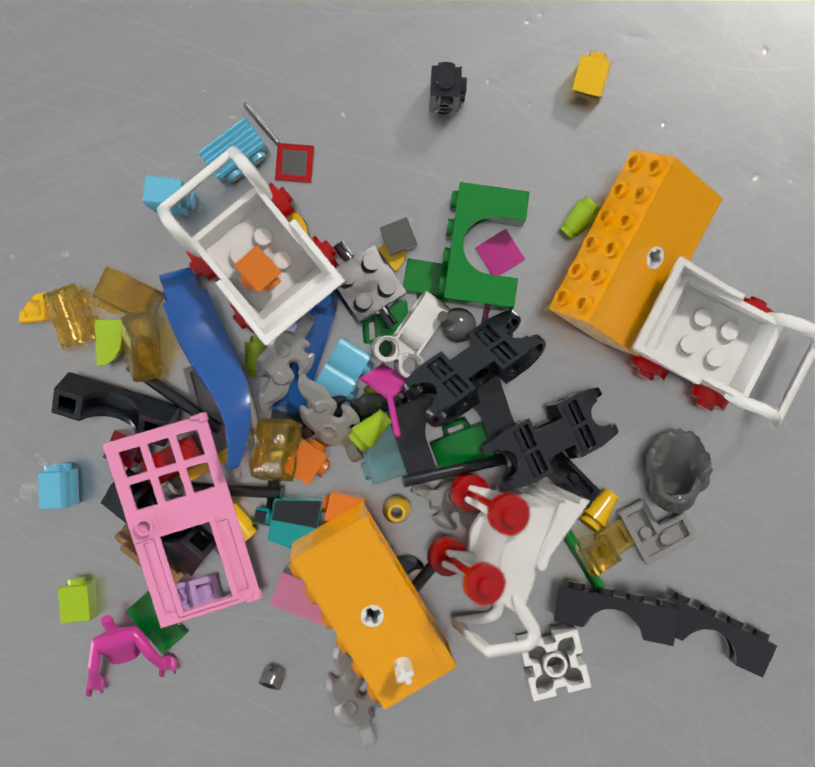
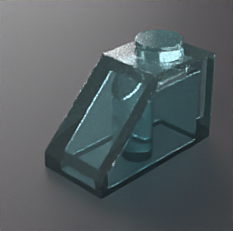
[361,424,407,485]

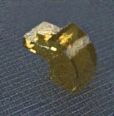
[575,519,636,576]

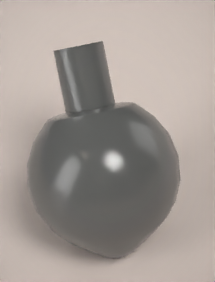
[438,307,476,343]

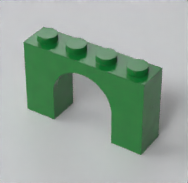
[438,182,530,311]

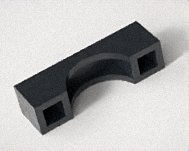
[51,372,180,447]
[101,468,217,576]
[554,581,680,646]
[661,591,777,678]

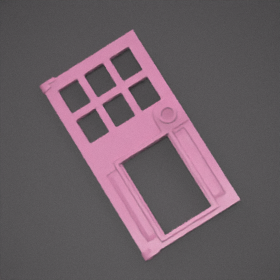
[102,412,263,628]

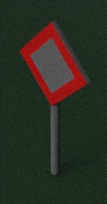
[243,102,314,183]

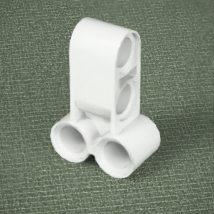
[370,290,450,378]

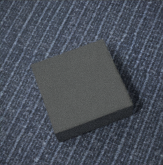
[380,217,417,256]

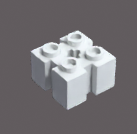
[516,624,591,702]

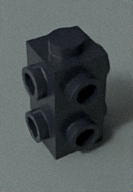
[429,62,467,115]

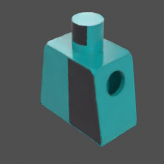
[253,497,324,549]

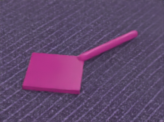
[475,229,525,324]
[360,363,406,437]

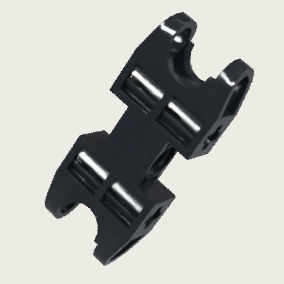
[401,310,546,427]
[478,387,619,493]

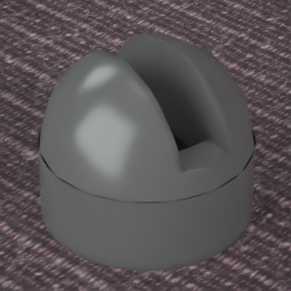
[258,666,284,690]

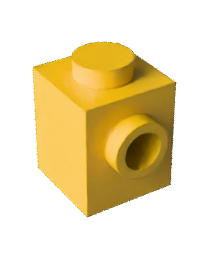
[572,51,612,98]

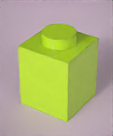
[58,577,98,623]

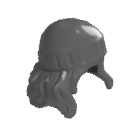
[646,428,713,513]

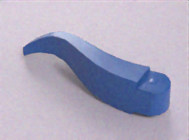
[159,267,251,471]

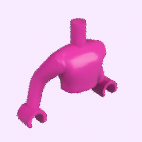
[85,615,177,697]

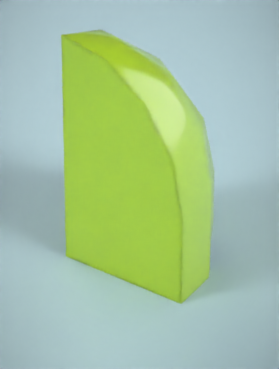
[95,319,126,367]

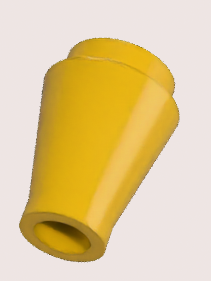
[578,488,619,533]
[382,495,411,524]

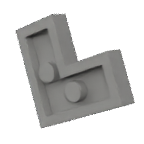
[617,499,698,565]

